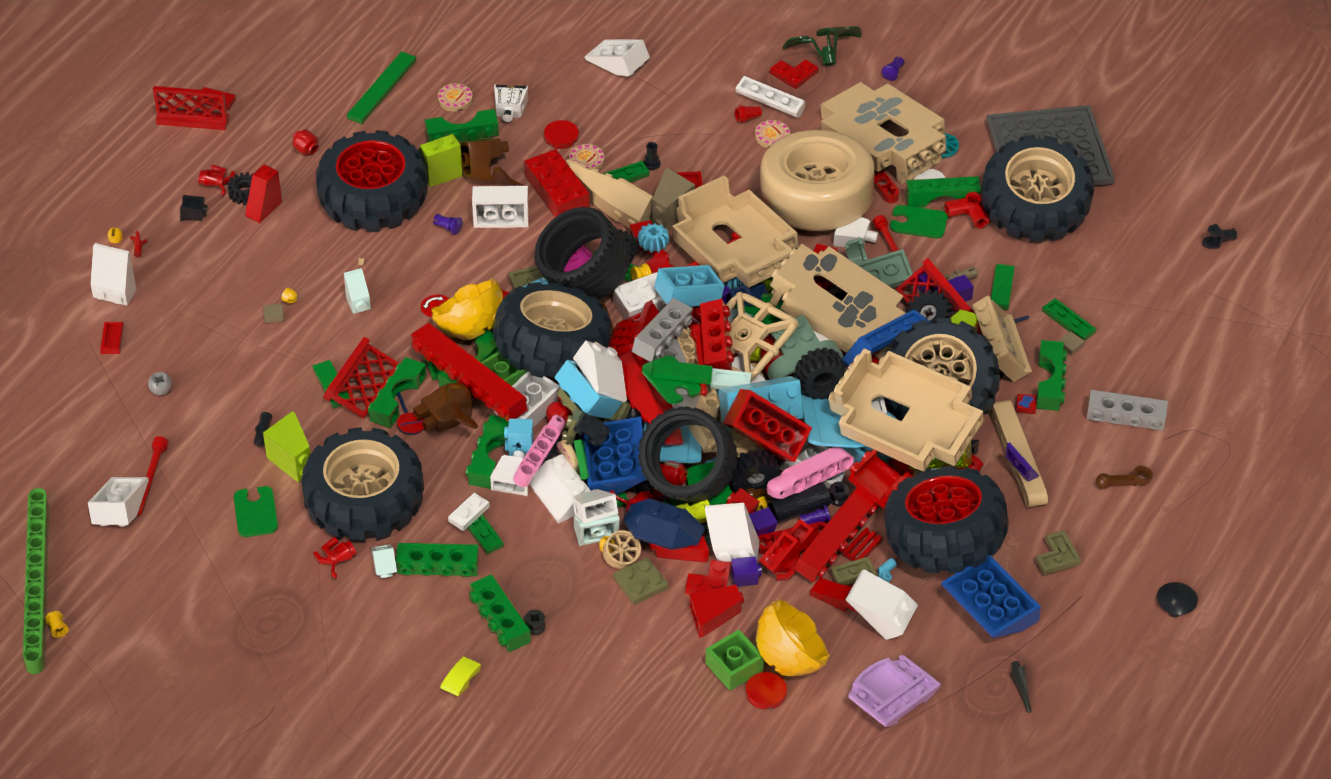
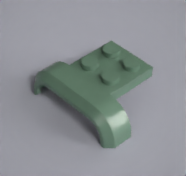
[845,237,915,288]
[767,314,844,380]

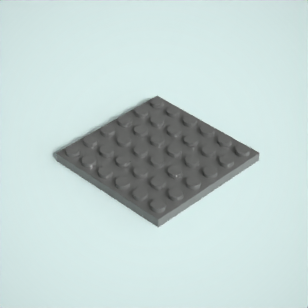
[986,105,1115,187]

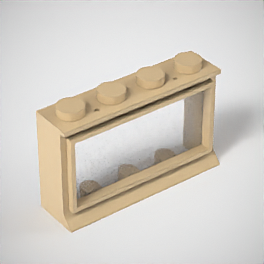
[973,295,1032,382]

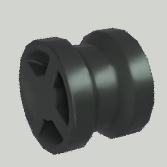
[525,610,545,636]

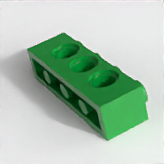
[396,543,479,577]
[469,574,531,653]

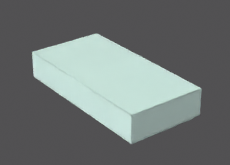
[710,368,751,389]

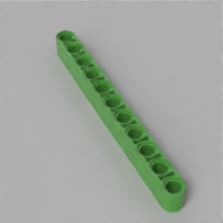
[23,488,49,674]

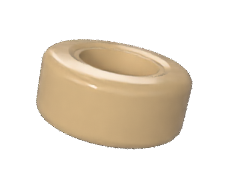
[760,130,875,231]

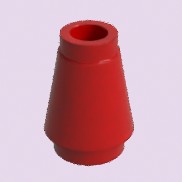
[734,105,762,123]

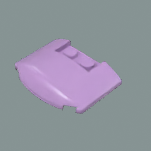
[848,655,941,727]

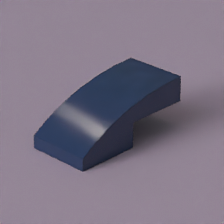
[729,284,769,306]

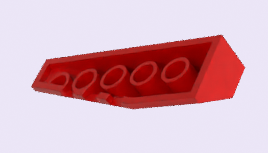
[619,351,683,445]

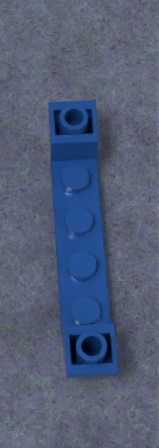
[842,309,932,368]

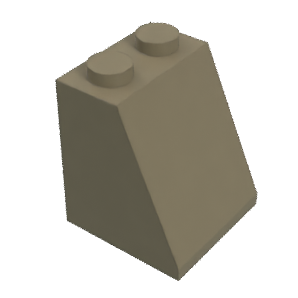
[652,168,695,231]

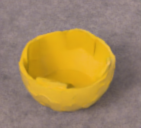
[431,278,503,340]
[756,599,830,676]

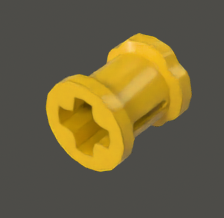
[45,611,69,638]

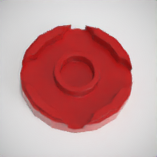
[544,120,579,149]
[746,672,787,710]

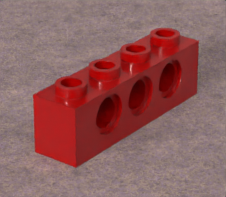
[700,298,734,370]

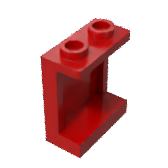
[848,450,913,509]

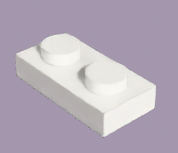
[448,493,490,531]

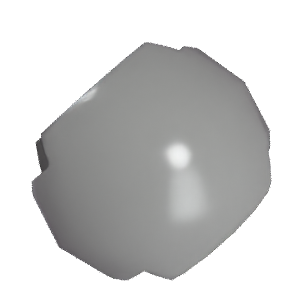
[148,372,172,396]

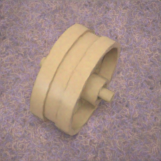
[602,530,641,569]

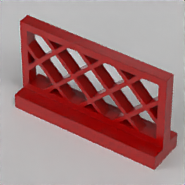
[153,86,230,131]
[896,258,975,313]
[608,300,659,356]
[323,336,399,419]

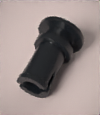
[643,142,661,170]

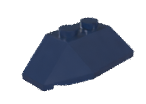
[623,498,705,550]

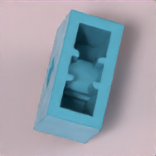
[504,419,534,456]

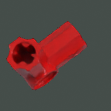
[944,192,989,229]

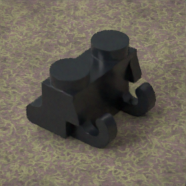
[573,412,610,448]

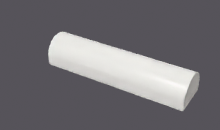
[735,76,805,118]

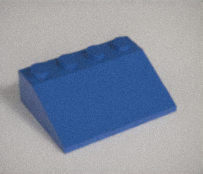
[584,417,646,495]
[941,555,1041,638]

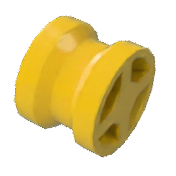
[630,263,651,280]

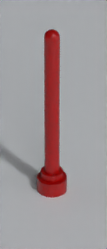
[872,215,899,252]
[690,324,708,396]
[137,436,169,516]

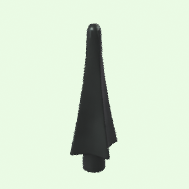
[1009,661,1031,713]

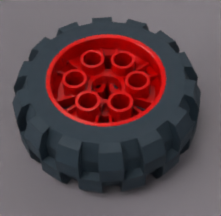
[316,130,428,232]
[884,466,1009,574]

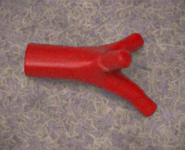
[130,231,147,257]

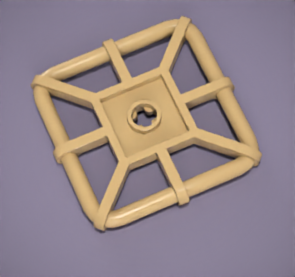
[725,292,798,381]

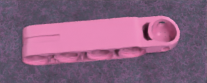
[513,415,566,487]
[767,447,854,499]

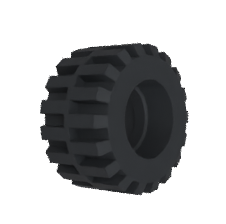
[795,347,846,400]

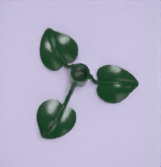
[783,26,862,66]

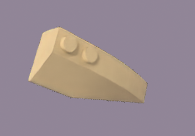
[566,159,653,228]

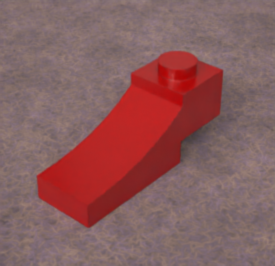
[759,519,818,574]
[810,577,858,613]

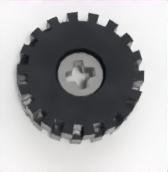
[905,290,955,322]
[731,449,781,492]

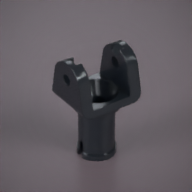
[1202,224,1237,249]

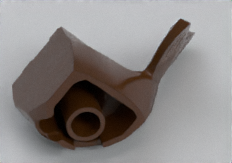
[460,139,525,186]
[413,383,478,433]

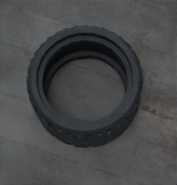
[534,207,631,300]
[638,406,738,504]

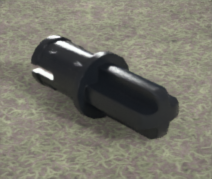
[254,412,272,447]

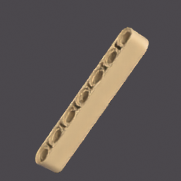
[674,326,720,418]
[990,400,1048,508]

